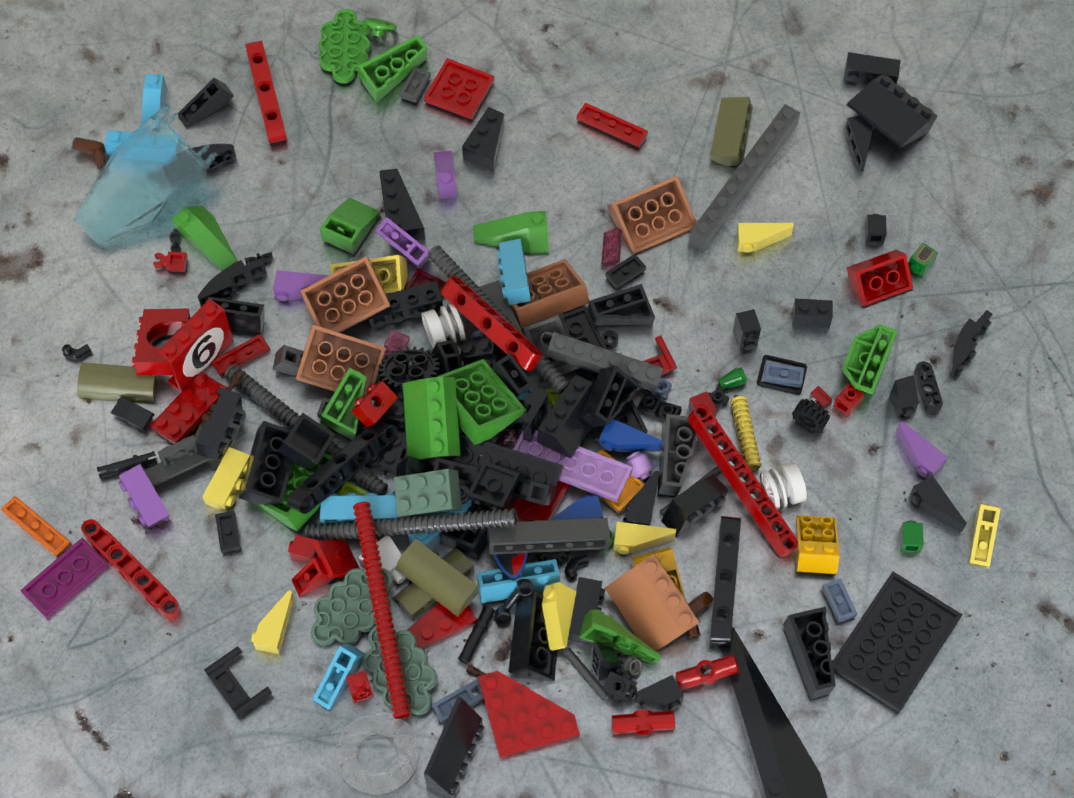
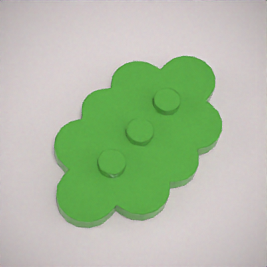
[318,9,371,84]

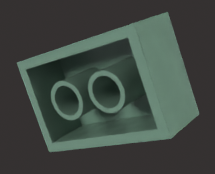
[394,469,462,518]

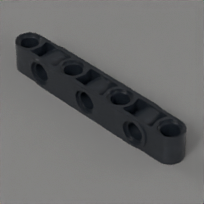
[287,420,398,514]
[710,516,741,646]

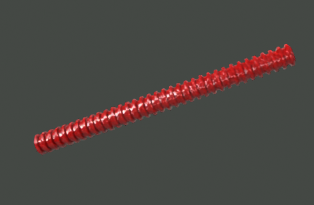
[353,502,411,719]

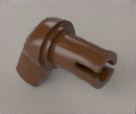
[71,137,109,170]
[687,592,713,639]

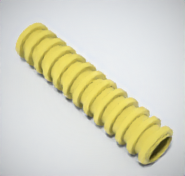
[730,396,762,471]

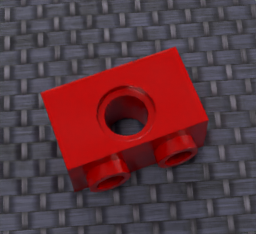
[351,381,398,428]

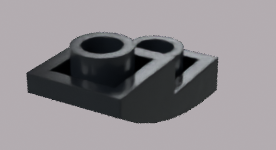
[637,393,682,422]
[110,397,155,431]

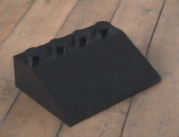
[847,74,938,148]
[424,696,485,798]

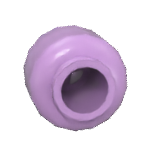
[625,451,653,481]

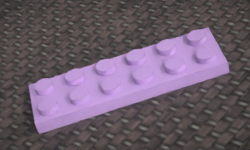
[513,431,633,503]

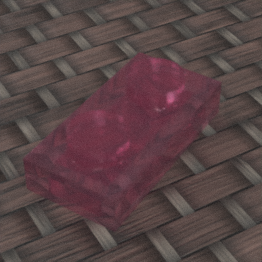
[601,227,622,267]

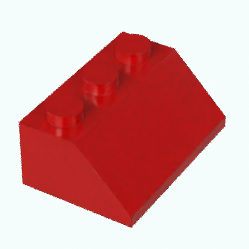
[846,249,913,307]

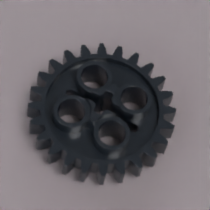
[378,346,441,394]

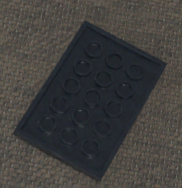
[833,571,963,713]

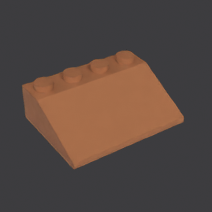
[607,176,697,254]
[300,256,391,333]
[500,259,589,329]
[295,325,386,397]
[605,554,700,651]

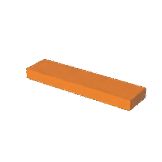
[1,496,71,558]

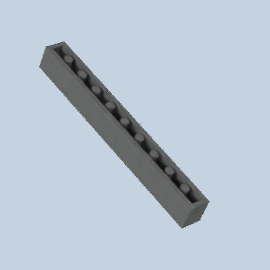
[689,104,800,251]

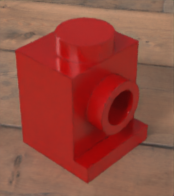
[833,383,864,417]
[346,670,373,703]

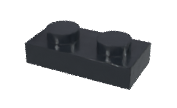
[605,254,646,289]
[215,510,241,553]

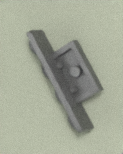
[144,435,211,486]

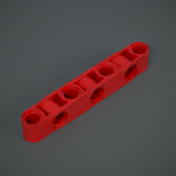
[245,40,287,144]
[441,275,543,371]
[81,519,182,621]

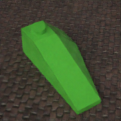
[171,206,238,271]
[473,211,549,255]

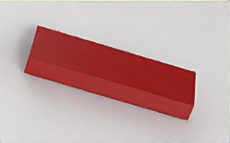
[211,334,270,379]

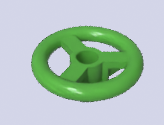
[363,18,397,37]

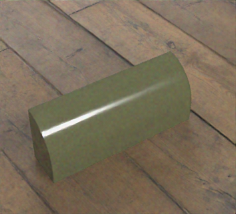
[710,97,753,166]
[77,362,160,404]
[396,539,479,617]
[392,548,474,621]

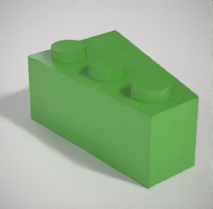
[320,368,366,440]

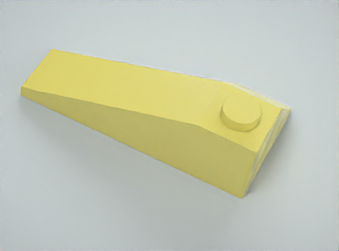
[330,255,408,294]

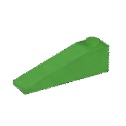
[579,609,662,665]

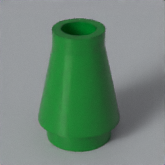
[717,367,747,389]

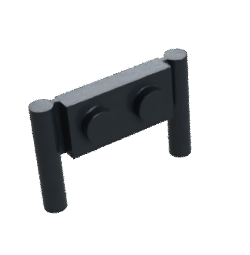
[204,646,272,717]

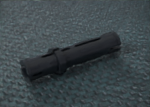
[97,451,158,479]
[458,605,495,665]

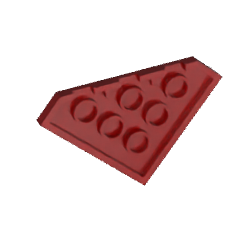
[478,671,580,758]

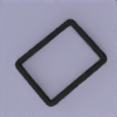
[757,355,807,394]

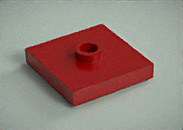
[313,539,360,578]

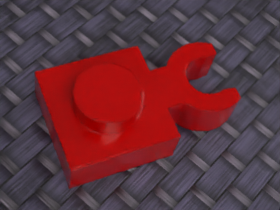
[153,251,188,272]

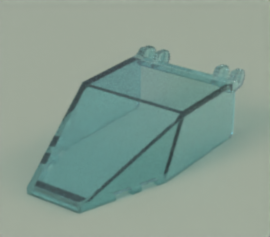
[73,105,217,245]

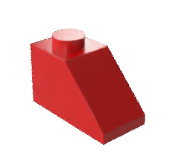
[291,557,334,596]

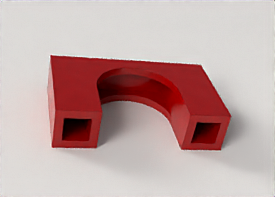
[132,308,191,376]

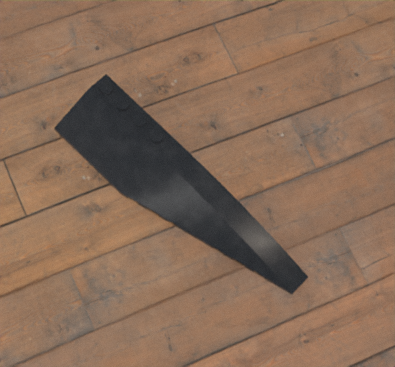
[718,627,828,798]

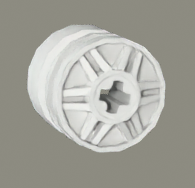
[421,303,465,349]
[760,462,807,510]

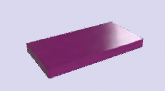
[20,537,109,619]

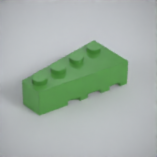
[358,35,427,103]

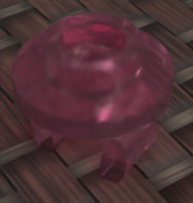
[502,431,520,448]

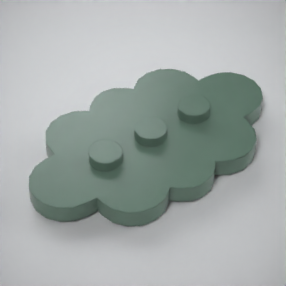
[311,568,394,646]
[363,625,437,715]

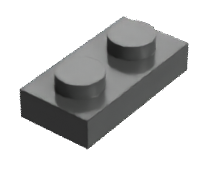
[400,67,431,103]

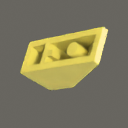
[737,223,794,253]
[969,503,1001,567]
[613,522,676,555]
[542,582,576,651]
[251,590,295,654]

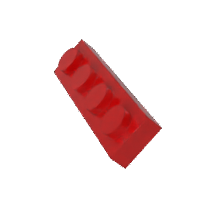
[577,102,648,148]

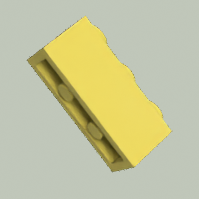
[202,447,250,512]

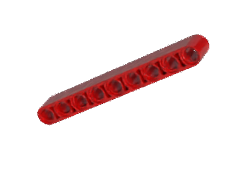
[688,404,798,557]

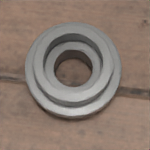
[623,656,642,677]

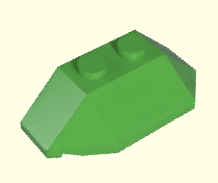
[842,324,898,395]

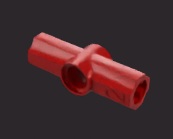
[675,654,740,690]
[611,709,675,735]

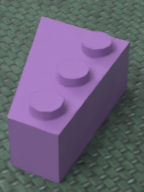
[118,464,170,529]

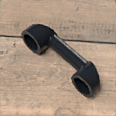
[494,579,534,626]

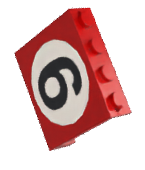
[157,299,234,393]

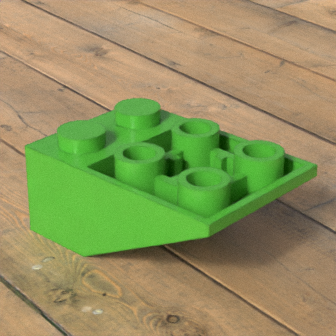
[320,197,381,255]

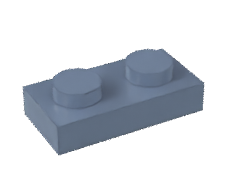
[763,362,804,388]
[821,578,857,623]

